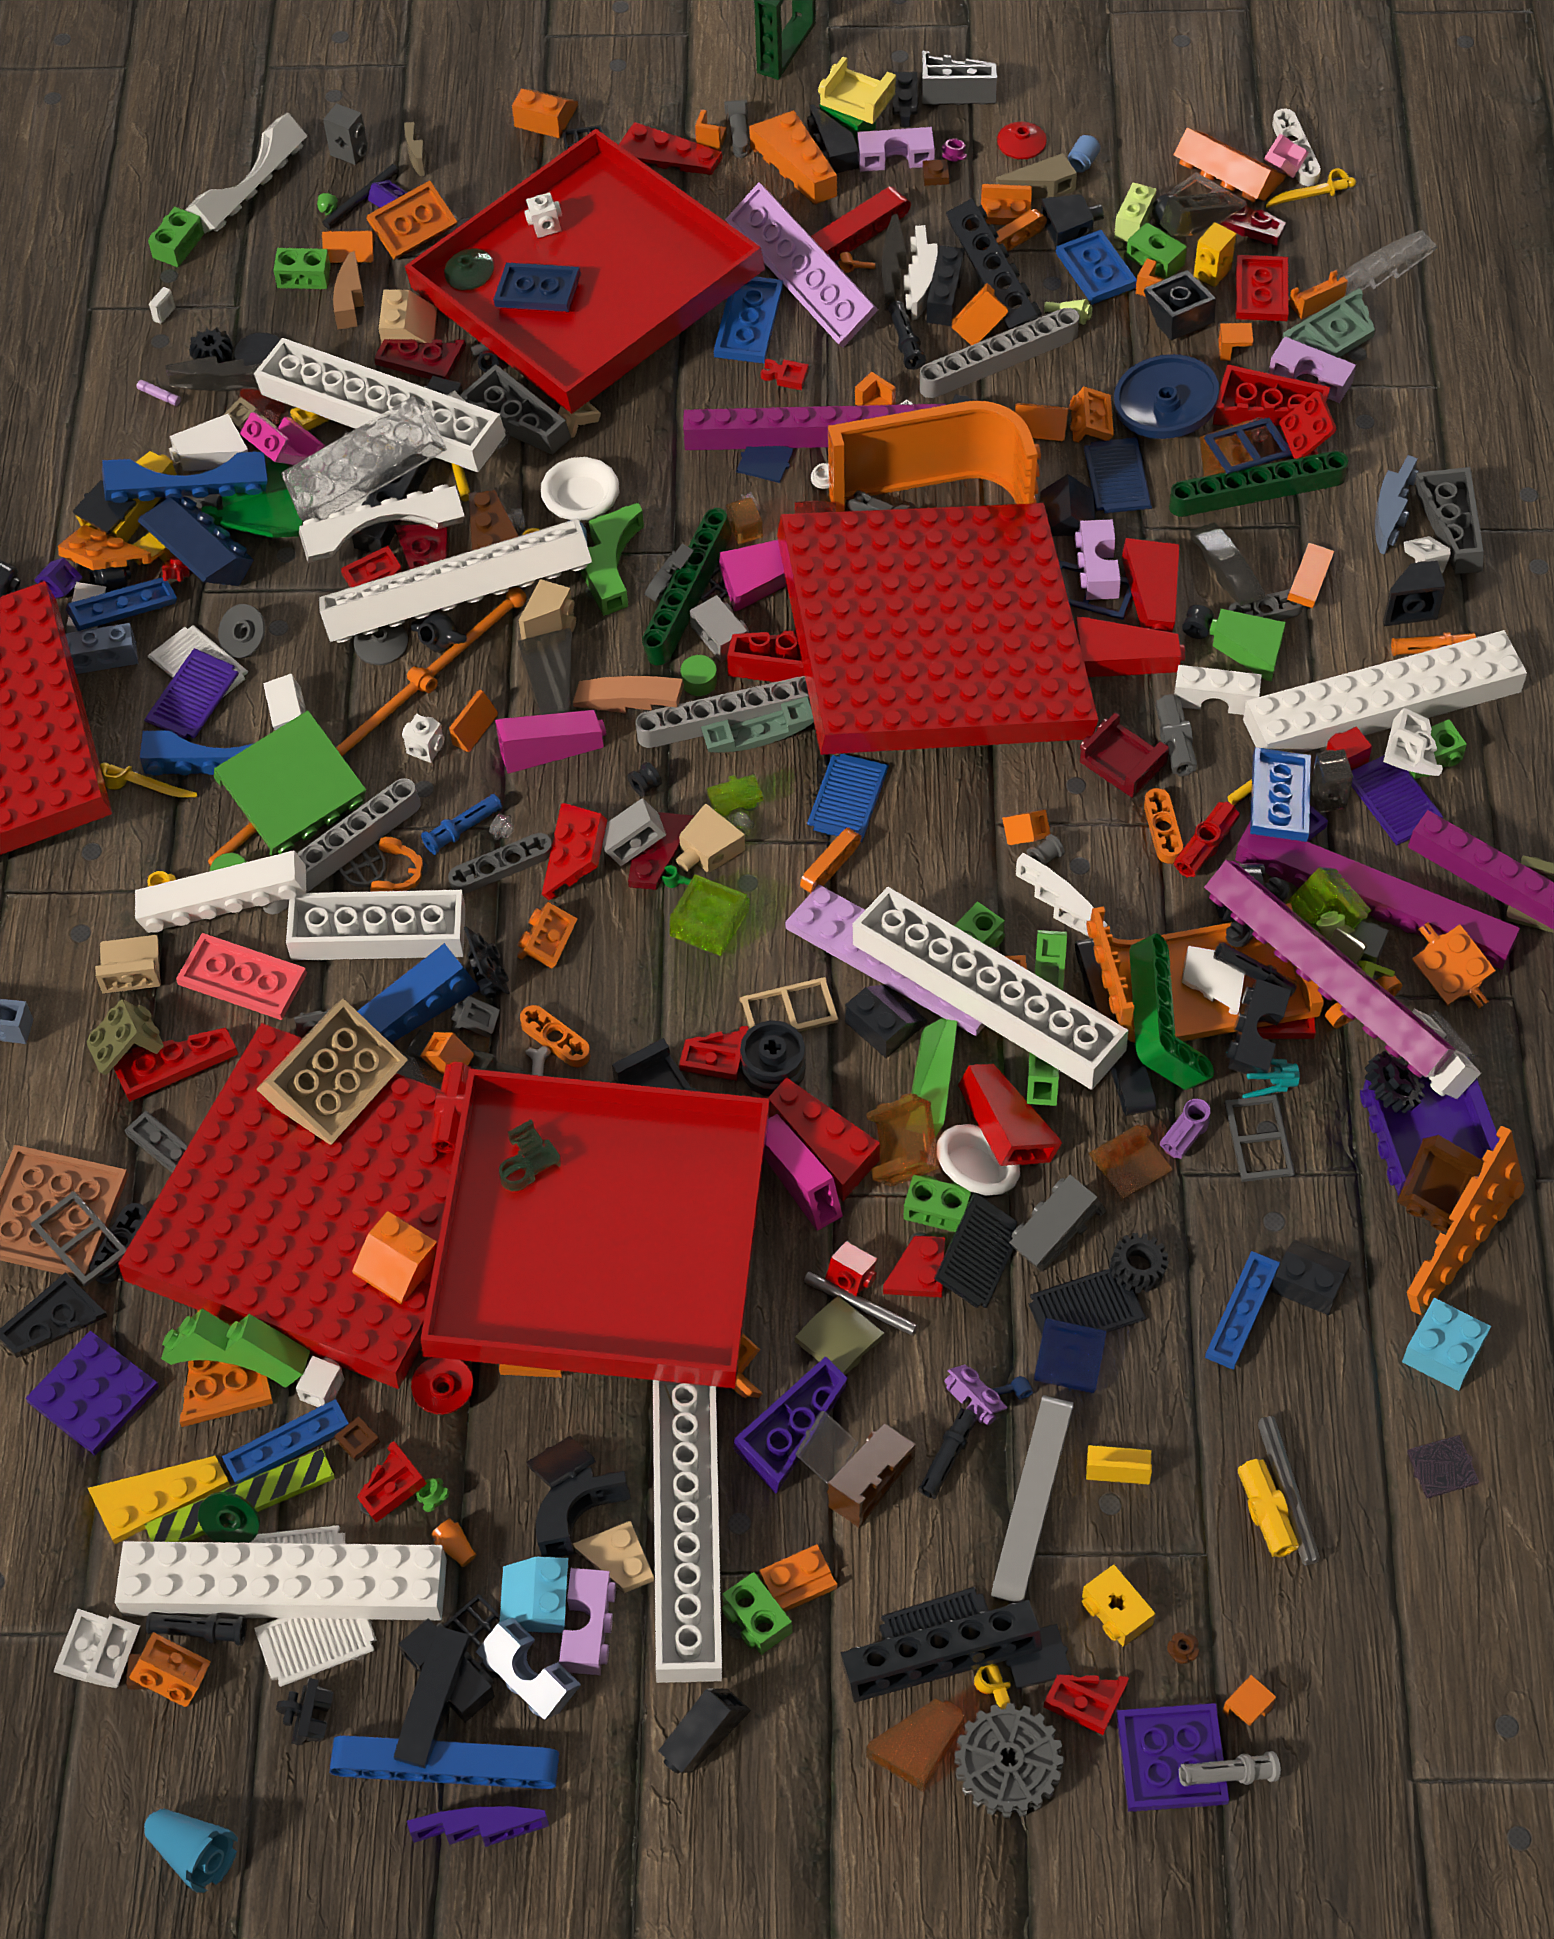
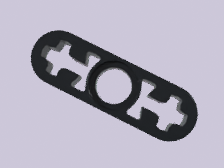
[90,1203,148,1284]

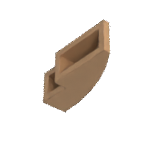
[333,251,364,329]

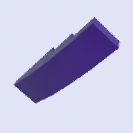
[407,1806,549,1847]

